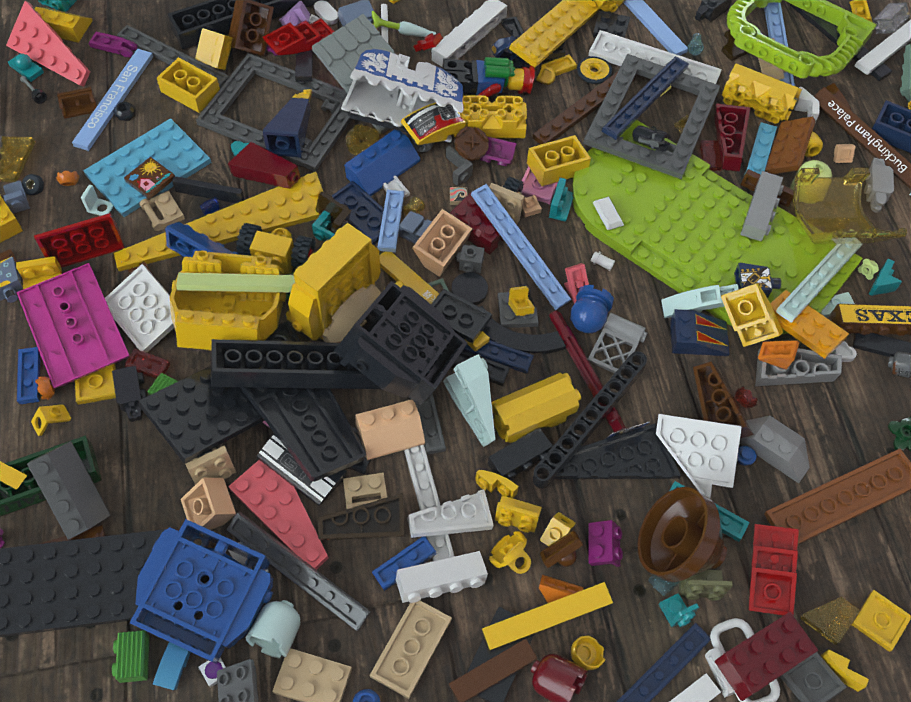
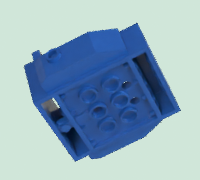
[130,519,273,664]

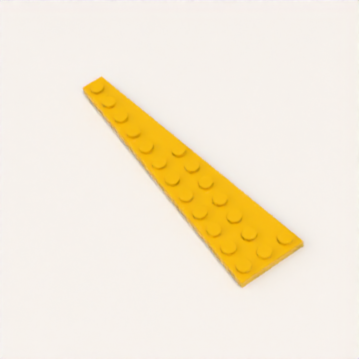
[114,172,323,271]

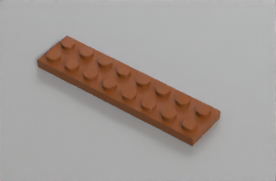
[764,448,911,545]

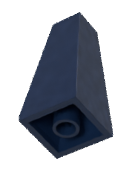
[263,98,311,158]

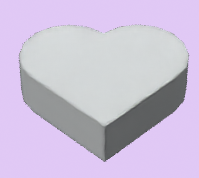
[832,341,857,362]

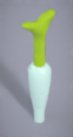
[371,11,436,37]

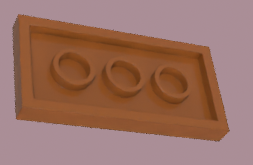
[765,116,816,174]

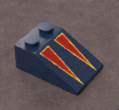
[670,309,730,356]

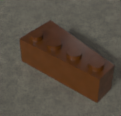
[693,361,754,439]

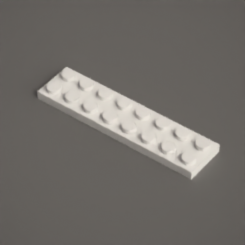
[588,30,722,84]

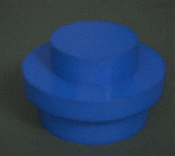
[737,446,757,466]

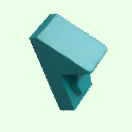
[869,259,902,296]

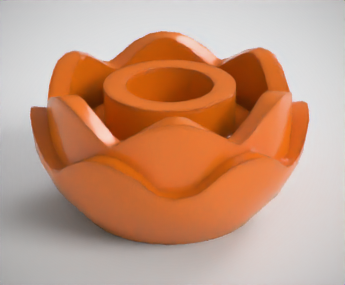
[56,171,79,186]
[35,376,55,400]

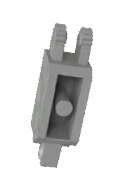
[864,158,894,213]

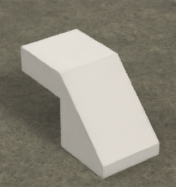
[794,87,819,121]

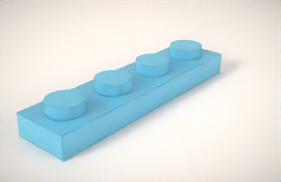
[745,122,777,175]

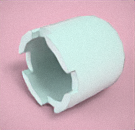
[246,600,301,658]

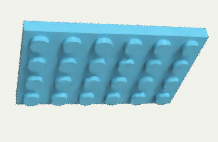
[83,118,211,217]

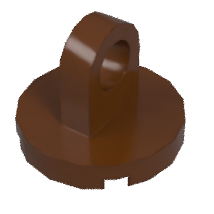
[454,126,489,161]

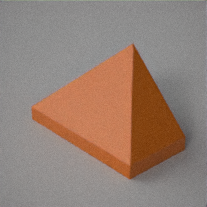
[758,340,799,370]
[539,575,583,603]

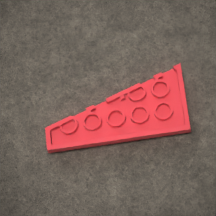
[6,1,90,87]
[228,460,328,570]

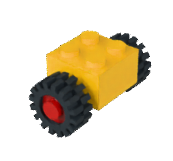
[236,223,316,275]

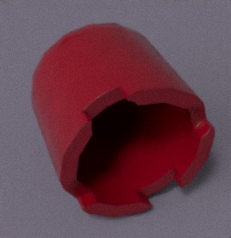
[531,653,588,702]

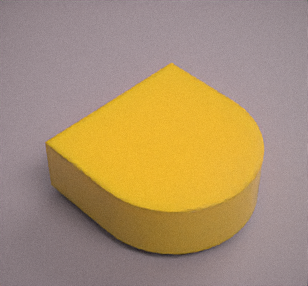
[536,65,556,85]

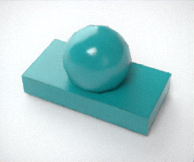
[8,53,44,82]

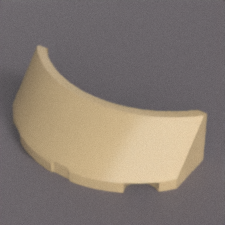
[323,284,381,343]

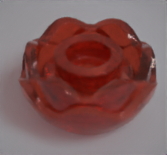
[735,386,758,408]

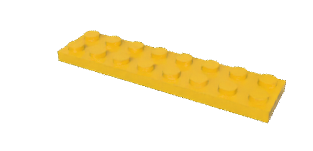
[509,0,600,68]

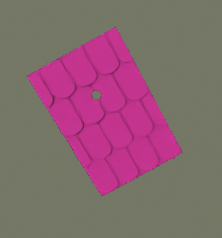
[16,263,130,389]

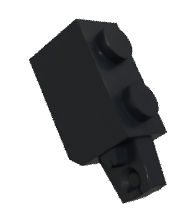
[695,0,732,22]
[112,365,147,422]

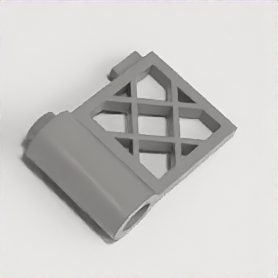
[588,313,648,377]

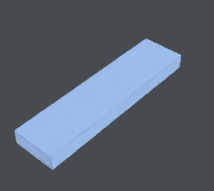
[377,190,405,253]

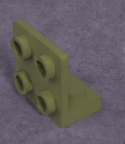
[679,570,733,601]

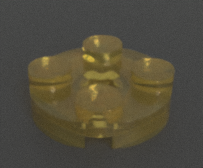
[346,124,380,156]

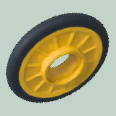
[577,56,612,84]

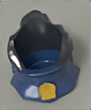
[492,36,531,69]

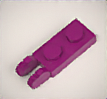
[89,31,138,58]

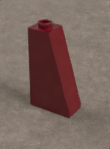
[228,142,301,189]

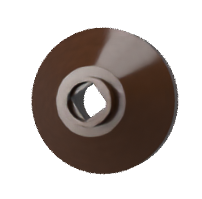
[638,487,727,582]

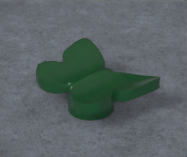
[888,417,911,452]

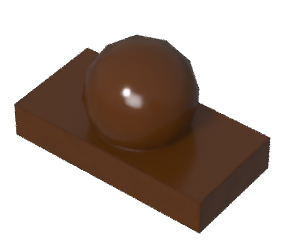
[539,530,583,568]

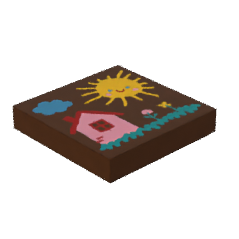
[124,157,175,200]

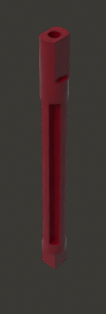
[549,311,627,433]

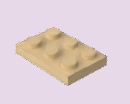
[272,648,352,702]

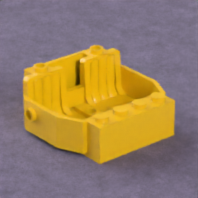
[286,223,381,341]
[169,251,286,350]

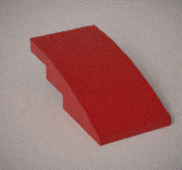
[263,18,334,55]
[748,524,799,616]

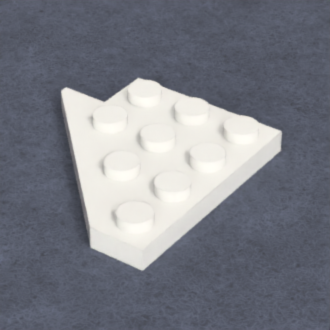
[656,414,742,498]

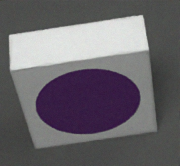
[199,658,226,688]

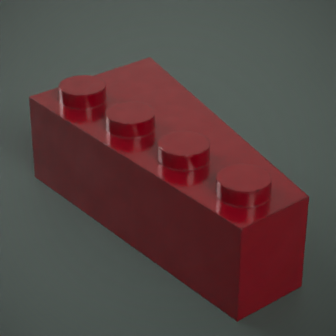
[714,104,750,172]

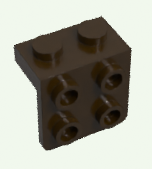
[316,192,351,234]

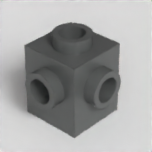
[456,245,485,273]

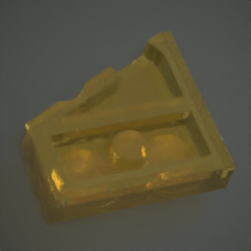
[800,597,861,645]

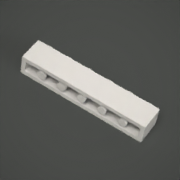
[431,0,507,67]

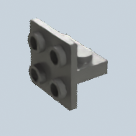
[217,659,259,702]

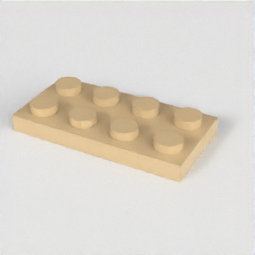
[370,600,452,699]

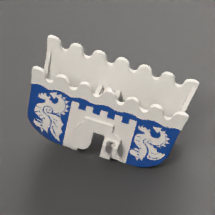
[341,49,463,142]

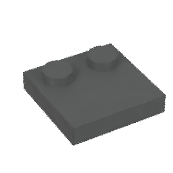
[780,652,846,702]

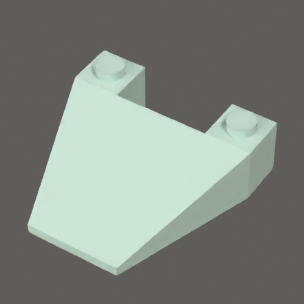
[443,354,495,447]

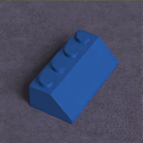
[344,129,420,196]
[165,222,239,257]

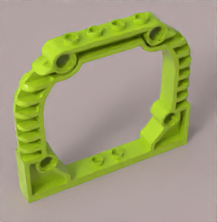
[727,0,877,78]

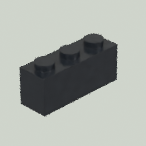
[488,428,553,481]

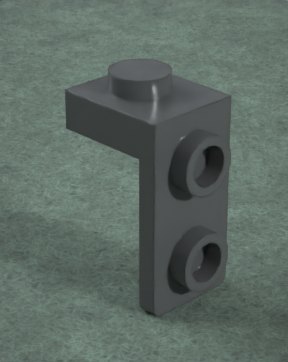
[446,146,473,187]

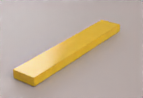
[482,582,613,650]

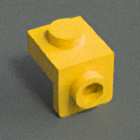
[508,286,535,316]

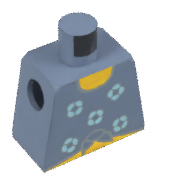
[0,257,23,303]

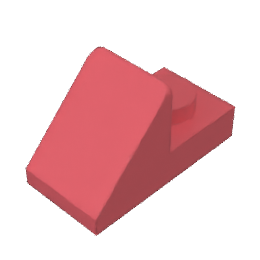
[564,263,589,304]

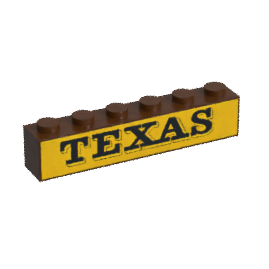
[830,304,911,336]

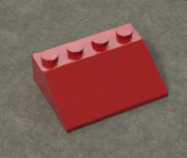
[34,213,125,268]

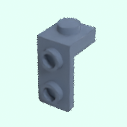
[3,181,30,214]

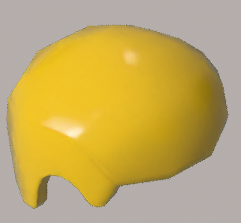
[571,636,606,670]

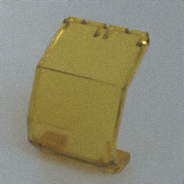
[793,168,907,244]

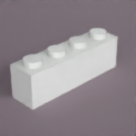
[396,551,488,603]

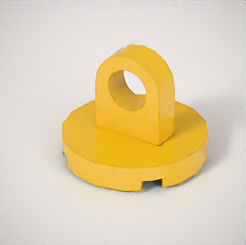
[489,531,531,574]

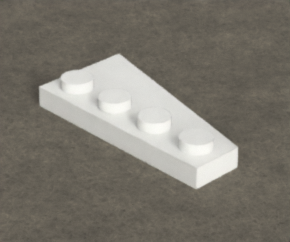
[407,489,494,538]

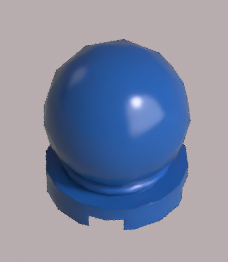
[570,285,614,334]

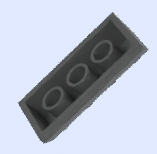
[27,441,111,539]

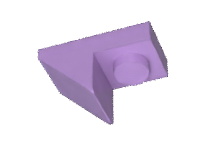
[279,1,310,26]

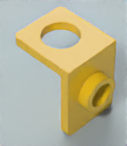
[31,405,71,436]
[540,512,576,546]

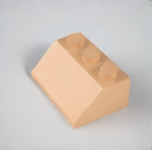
[412,209,472,277]
[355,399,425,460]

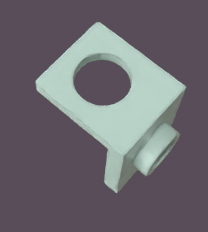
[81,184,113,216]

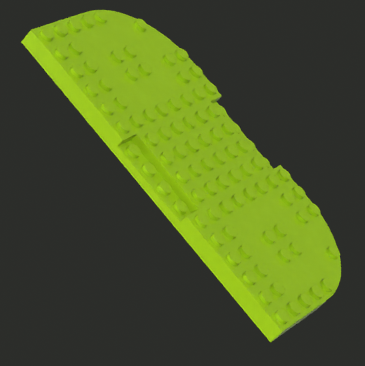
[572,120,863,334]

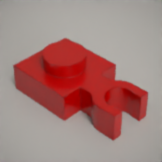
[413,33,443,52]

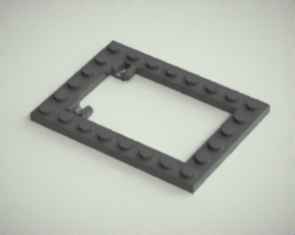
[196,53,352,172]
[583,54,720,179]

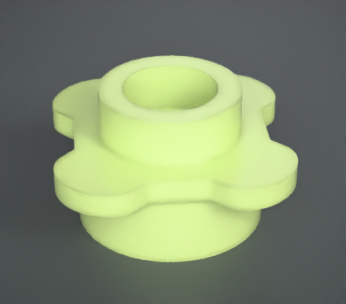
[858,259,879,280]

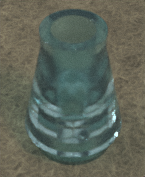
[688,33,704,55]

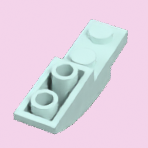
[661,284,738,318]

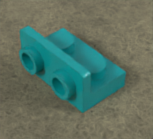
[549,178,573,221]

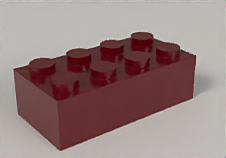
[714,612,819,702]

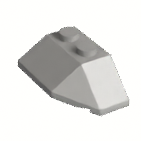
[739,416,810,483]

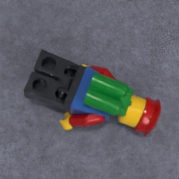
[442,57,535,97]

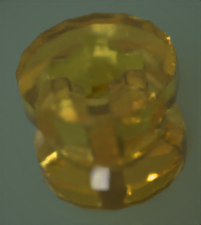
[403,196,425,215]

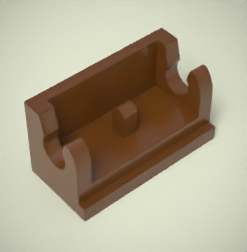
[57,87,97,119]

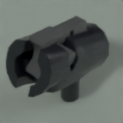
[632,125,671,152]

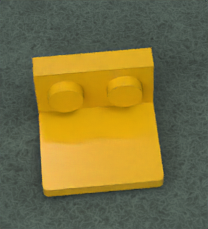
[195,29,233,70]
[16,256,62,289]
[495,495,542,533]

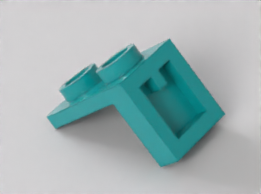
[312,210,335,242]
[659,593,699,627]

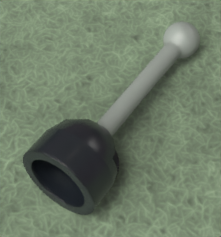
[20,76,47,104]

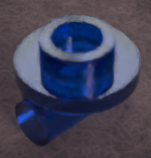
[200,197,219,215]

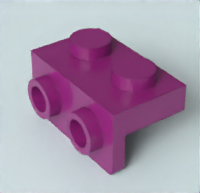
[481,136,517,166]
[589,520,623,567]

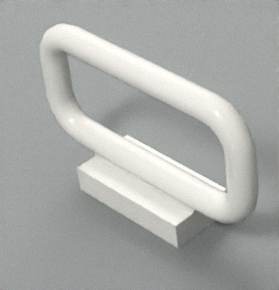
[705,618,780,702]

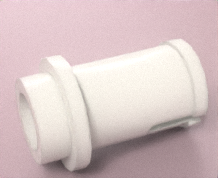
[591,251,615,271]

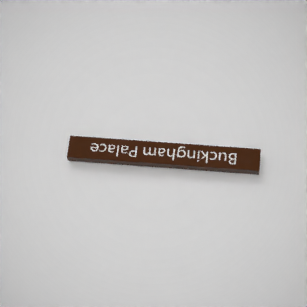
[813,87,911,189]

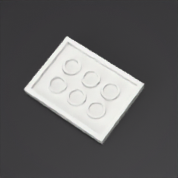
[105,264,174,354]

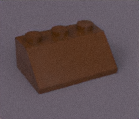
[229,0,274,56]

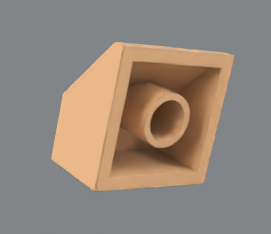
[181,477,236,530]

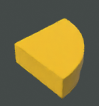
[292,89,312,102]

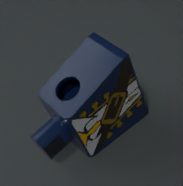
[734,263,781,298]

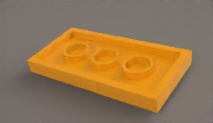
[770,290,849,359]

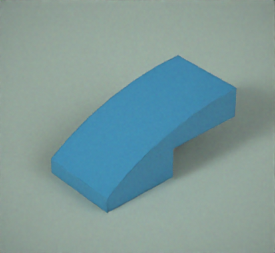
[153,642,191,690]

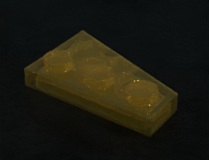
[0,136,35,182]

